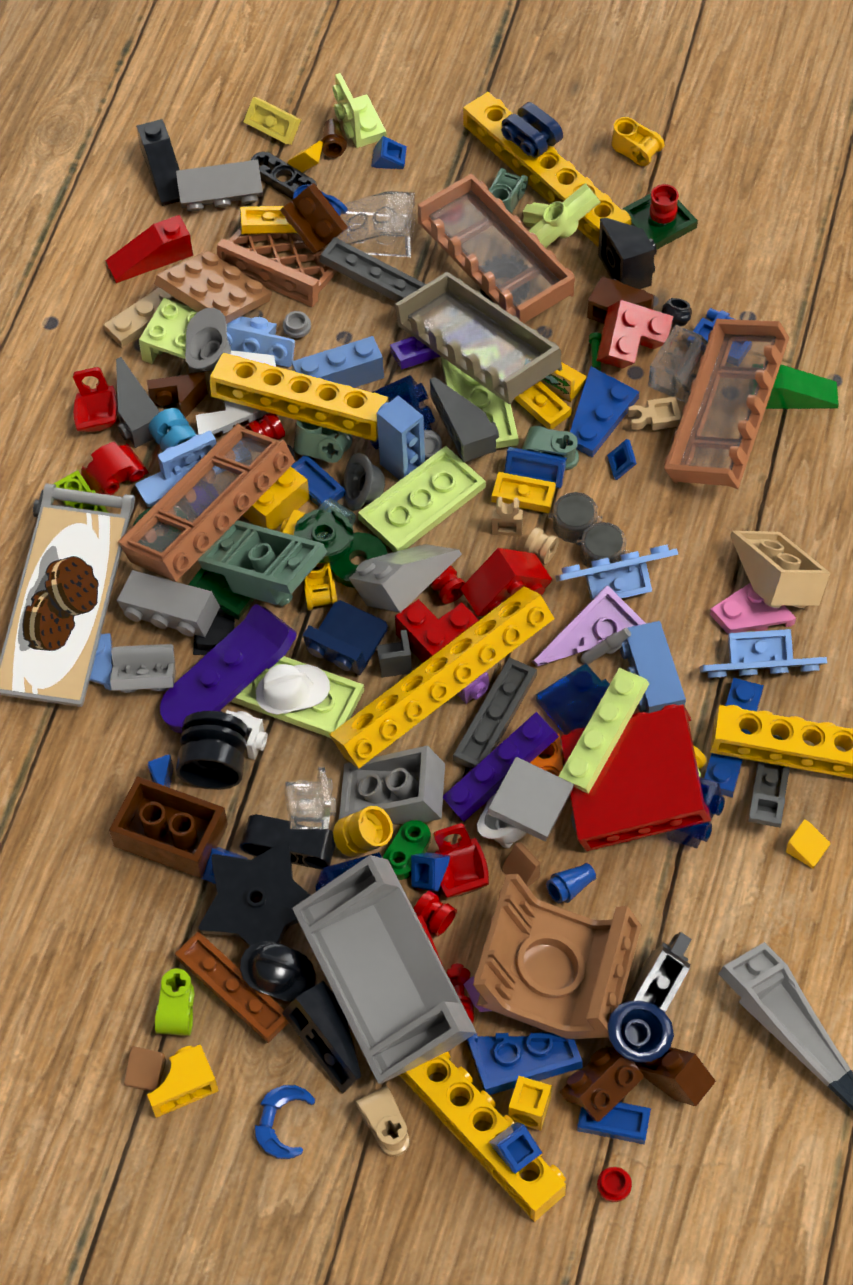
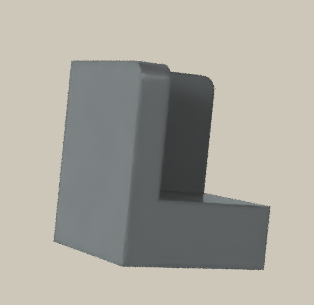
[377,630,412,678]

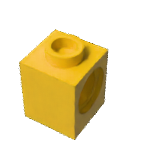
[508,1076,552,1131]

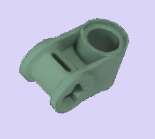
[489,168,528,214]
[293,420,352,463]
[522,426,579,470]

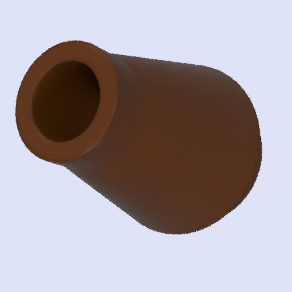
[321,119,347,158]

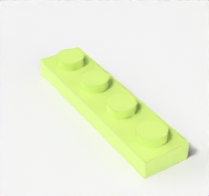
[558,668,649,793]

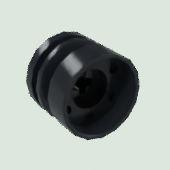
[176,711,248,790]

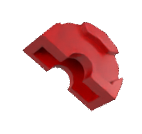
[81,442,149,495]

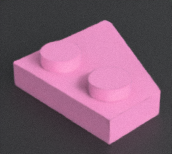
[710,583,796,634]

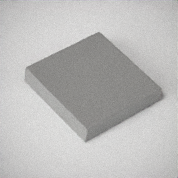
[487,757,574,842]

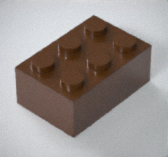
[109,776,228,878]

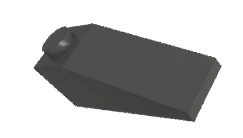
[116,357,160,448]
[430,377,499,463]

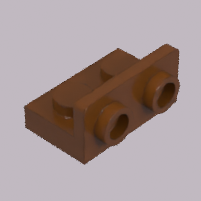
[280,183,348,254]

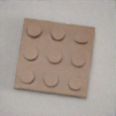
[154,251,272,323]

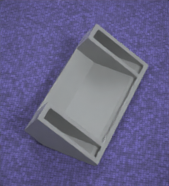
[292,855,477,1084]

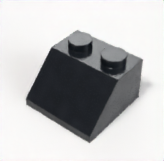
[598,217,657,289]

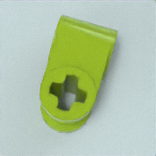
[155,968,195,1036]

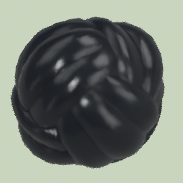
[662,298,692,328]

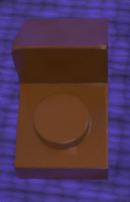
[147,372,208,418]

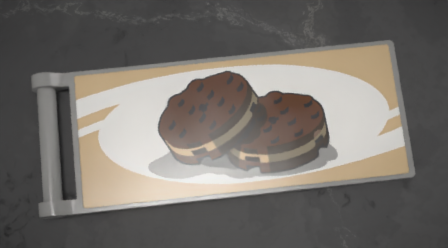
[0,483,135,707]

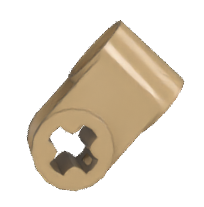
[356,1086,410,1157]

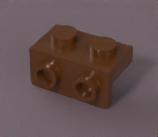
[560,1046,643,1122]

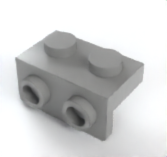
[110,644,176,693]

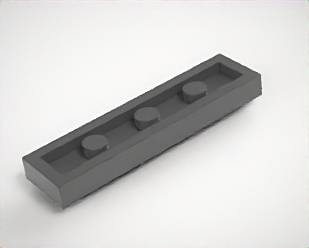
[320,237,426,302]
[453,657,537,769]

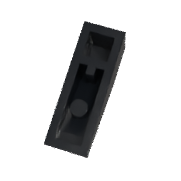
[136,119,180,206]
[282,981,361,1094]

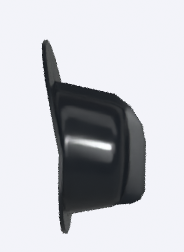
[240,941,316,1002]

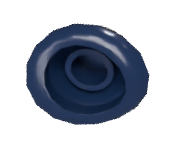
[608,1001,674,1062]

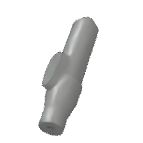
[580,628,631,664]

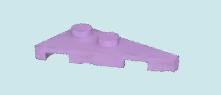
[532,585,646,667]

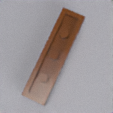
[175,931,289,1043]

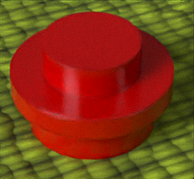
[597,1167,632,1202]

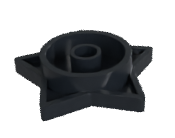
[198,841,311,947]

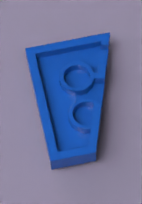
[568,366,639,457]
[466,1033,583,1095]

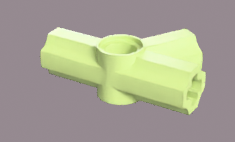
[523,183,601,248]

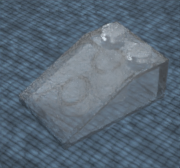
[337,191,416,257]

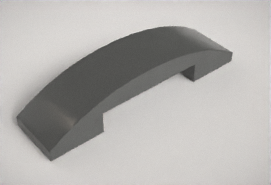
[748,735,790,828]

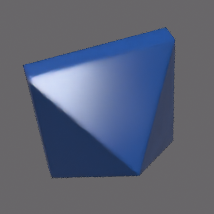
[607,439,637,480]

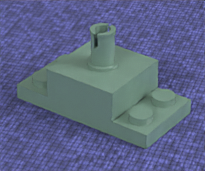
[198,520,327,606]

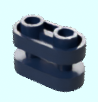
[501,102,563,158]

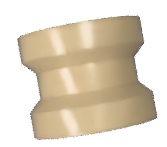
[523,527,559,564]

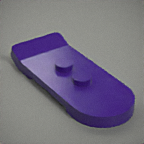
[160,604,297,734]

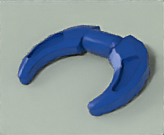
[255,1085,315,1159]

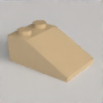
[730,531,830,608]

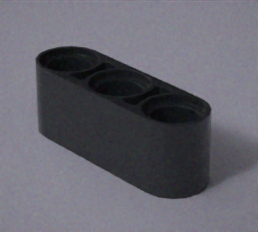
[240,814,336,869]

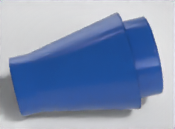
[546,863,596,904]

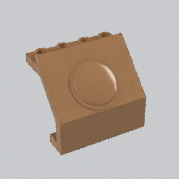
[473,874,642,1039]

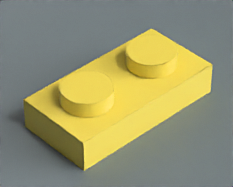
[243,97,301,145]

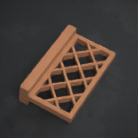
[217,227,338,307]

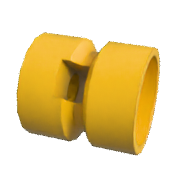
[333,806,393,857]

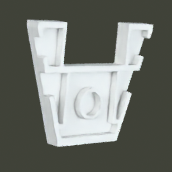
[188,350,276,434]

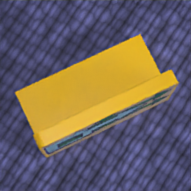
[523,356,587,402]

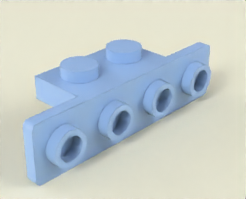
[227,316,295,367]
[135,431,252,507]
[555,544,678,600]
[700,629,827,678]

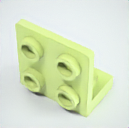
[332,73,387,148]
[139,298,197,364]

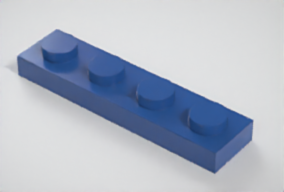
[702,678,764,798]

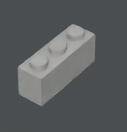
[176,160,263,211]
[117,570,220,637]

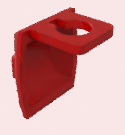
[73,367,118,432]
[433,823,489,898]

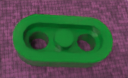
[383,820,431,880]

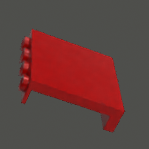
[561,704,711,851]

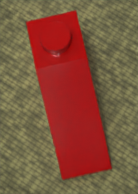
[105,215,193,283]

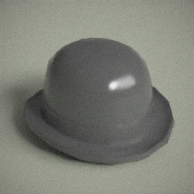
[344,452,385,511]

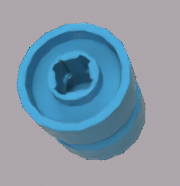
[148,408,197,452]

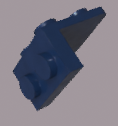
[303,600,388,675]

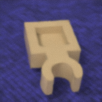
[628,396,682,430]
[492,497,523,536]

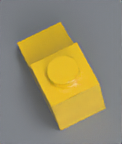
[147,1044,219,1118]

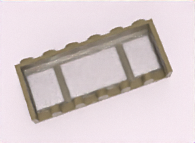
[395,272,562,404]

